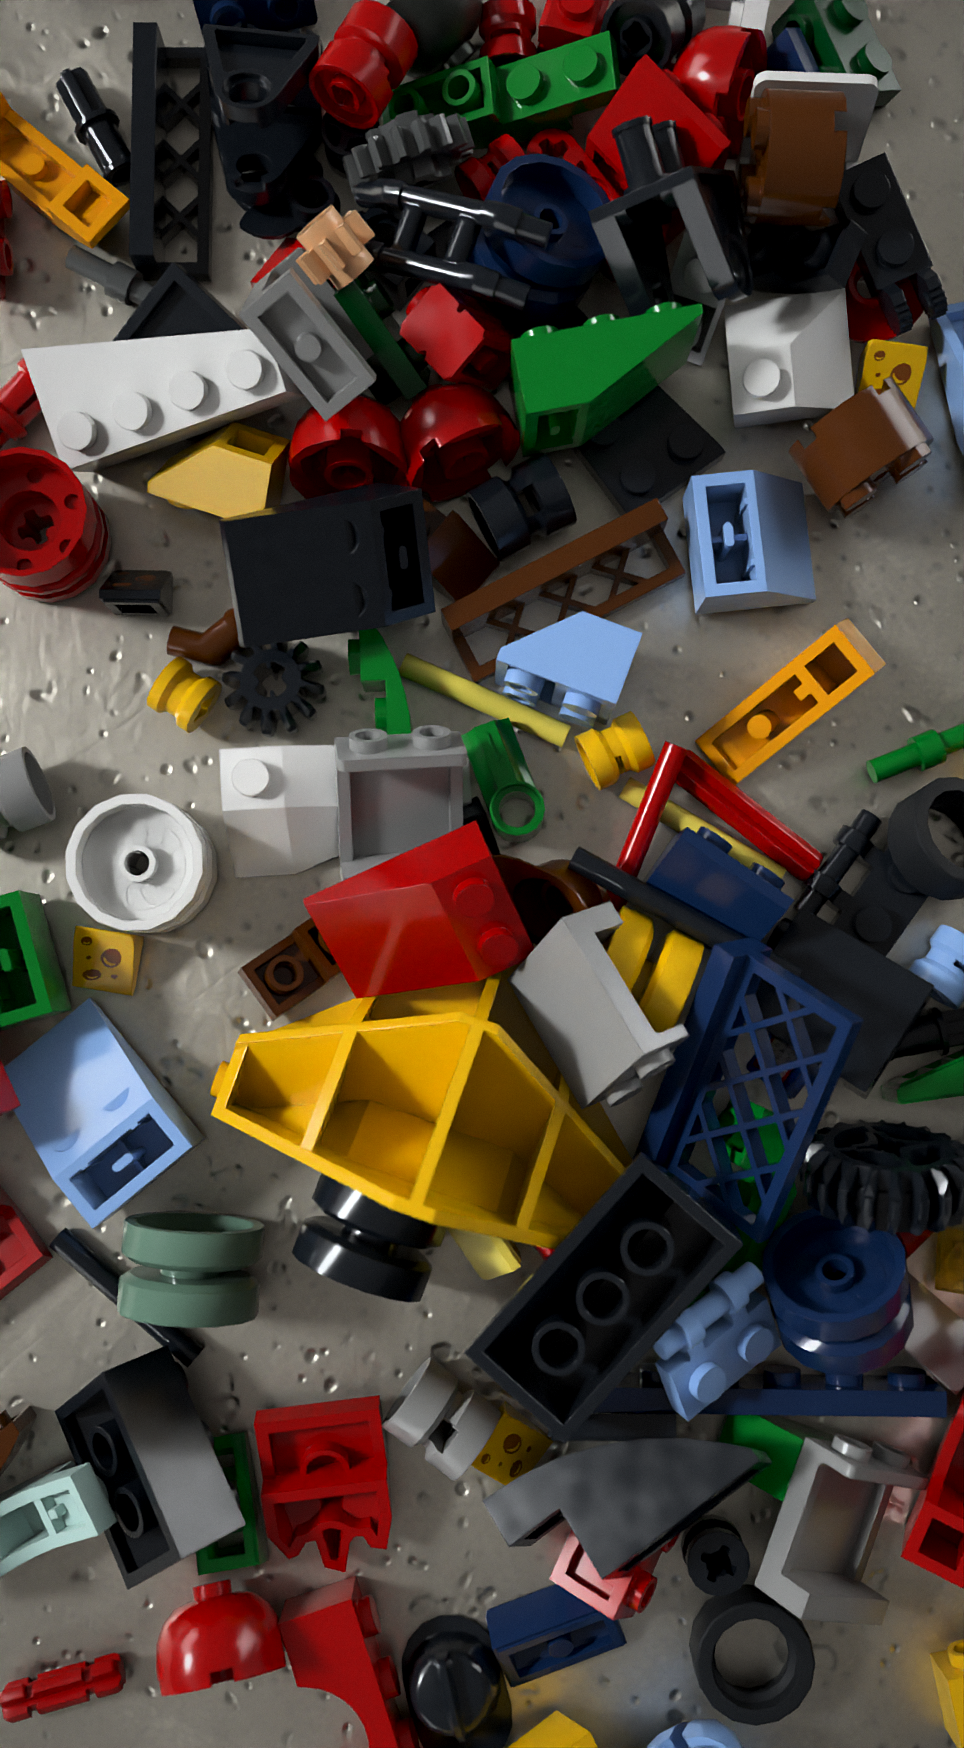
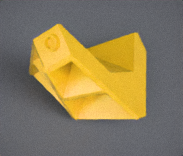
[210,962,632,1249]

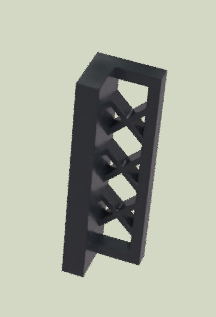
[129,22,214,282]

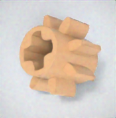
[296,205,375,290]

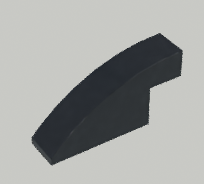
[483,1438,773,1580]

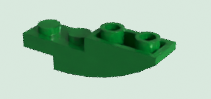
[382,30,621,150]

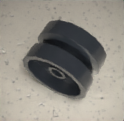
[291,1173,448,1303]

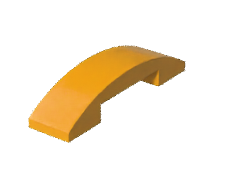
[0,92,130,249]

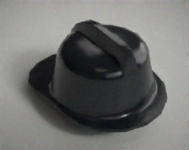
[402,1615,512,1748]

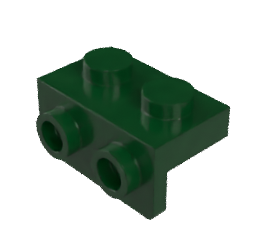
[771,0,902,106]
[334,272,431,405]

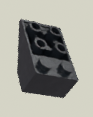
[219,482,436,648]

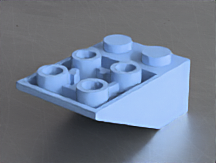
[4,998,205,1229]

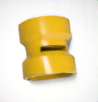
[574,711,655,791]

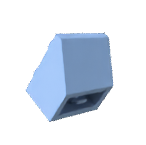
[682,470,816,615]
[495,611,643,728]

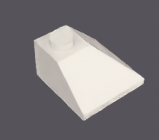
[724,288,854,428]

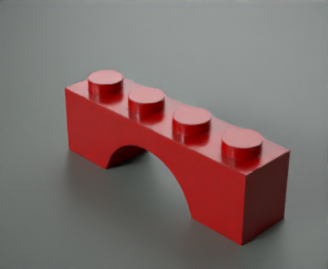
[901,1390,964,1589]
[278,1576,420,1748]

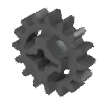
[343,110,475,194]

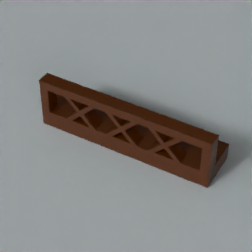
[440,498,686,684]

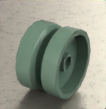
[116,1211,265,1328]

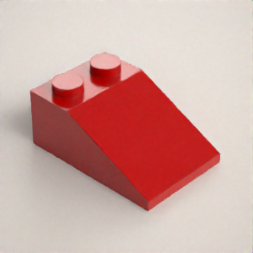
[303,820,534,999]

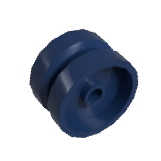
[469,153,610,323]
[762,1208,914,1375]

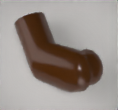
[167,608,246,666]

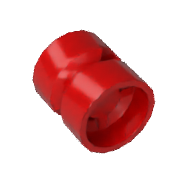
[309,0,418,129]

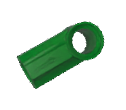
[461,718,545,843]

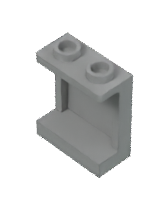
[239,247,376,421]
[334,725,467,881]
[507,901,689,1109]
[754,1434,929,1626]

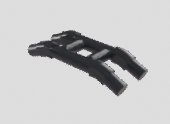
[354,178,553,311]

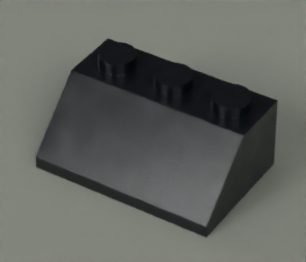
[55,1345,246,1590]

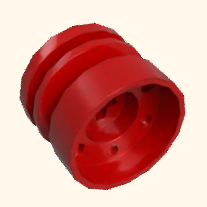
[0,446,112,603]

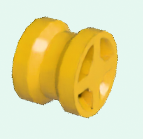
[147,656,222,733]

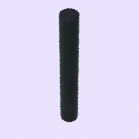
[49,1228,204,1368]

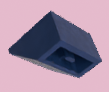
[643,826,794,952]

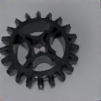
[800,1119,964,1237]

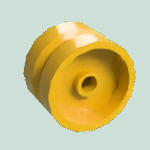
[602,905,704,1033]

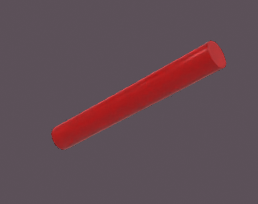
[606,741,688,912]

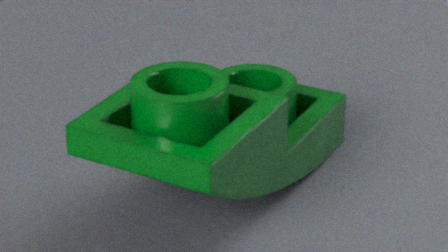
[348,628,413,735]

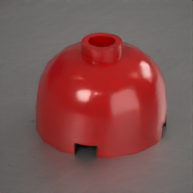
[666,25,767,159]
[400,383,521,502]
[288,395,408,499]
[156,1579,287,1696]

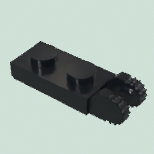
[833,152,948,336]

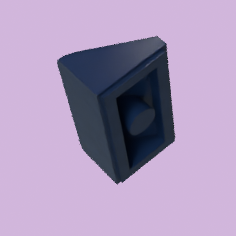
[485,1584,627,1688]

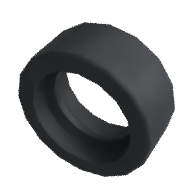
[887,777,964,901]
[689,1584,816,1726]

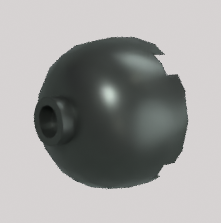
[386,0,483,77]

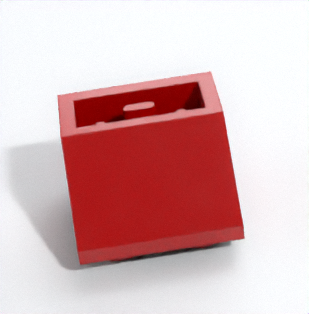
[585,54,732,247]

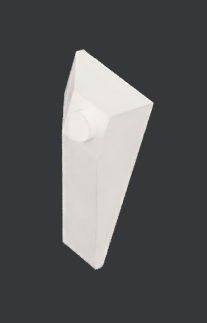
[219,745,472,878]

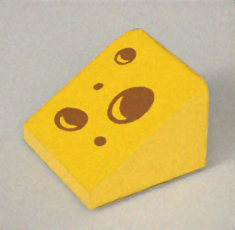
[855,339,928,410]
[72,925,144,996]
[471,1401,553,1485]

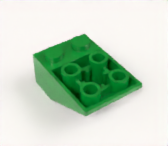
[509,302,703,457]
[0,890,72,1032]

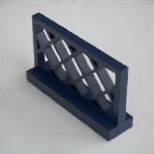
[633,937,864,1244]

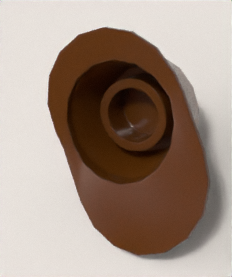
[493,854,611,945]

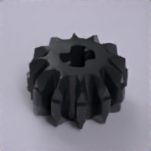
[222,641,326,737]

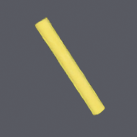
[399,653,571,748]
[618,777,786,879]

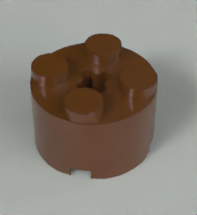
[737,88,847,227]
[788,377,934,519]

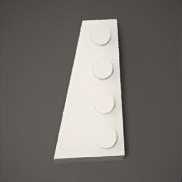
[21,329,305,472]

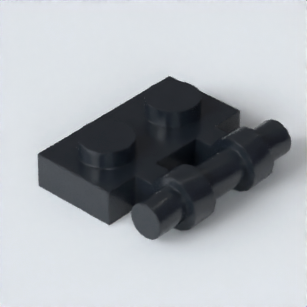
[793,809,928,957]

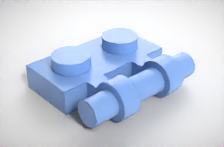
[652,1261,782,1421]

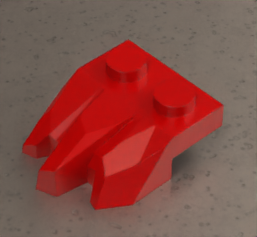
[254,1395,392,1572]

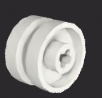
[65,794,217,934]

